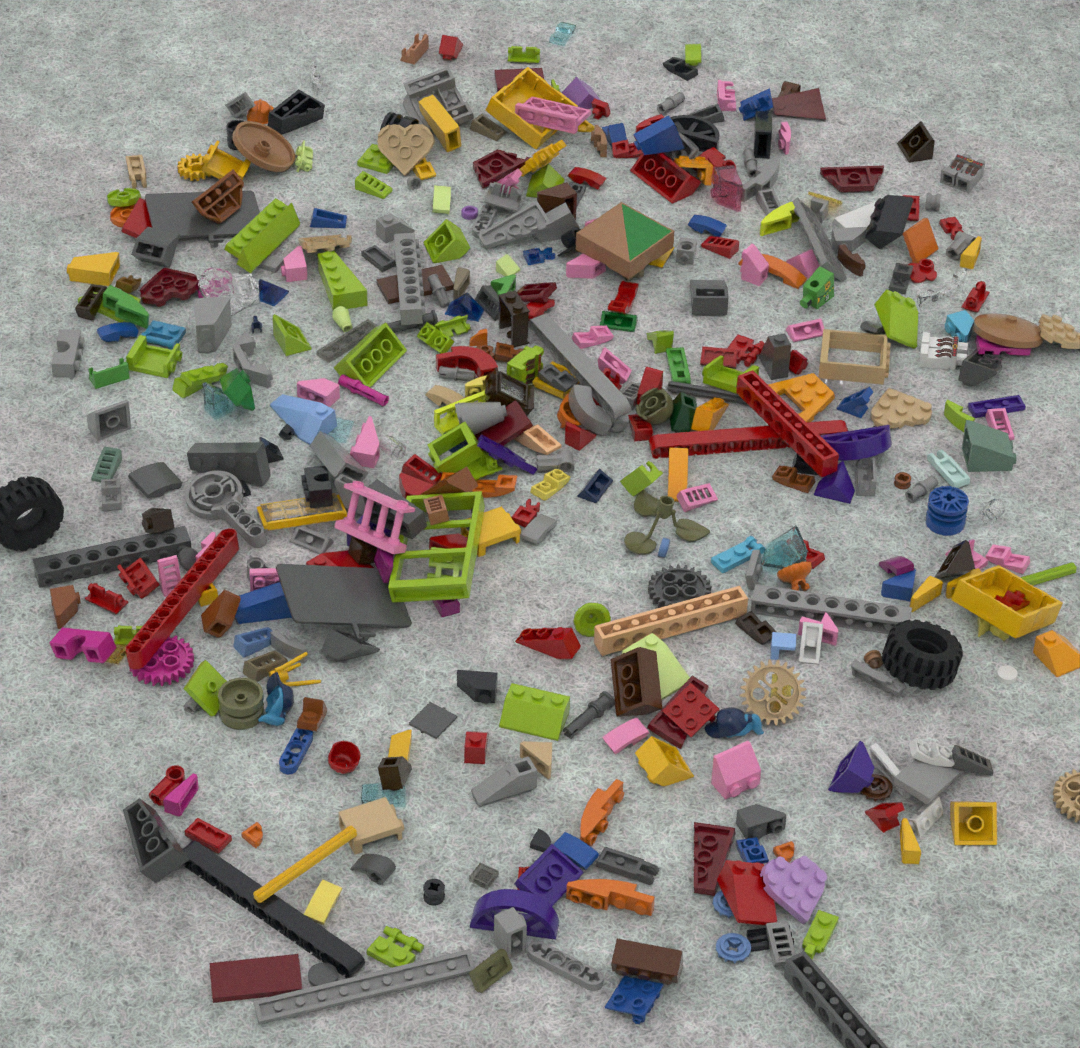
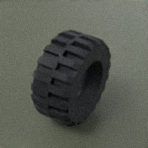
[0,476,64,551]
[882,620,963,690]

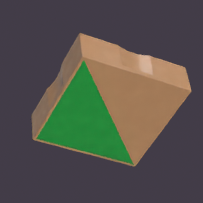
[576,202,675,279]

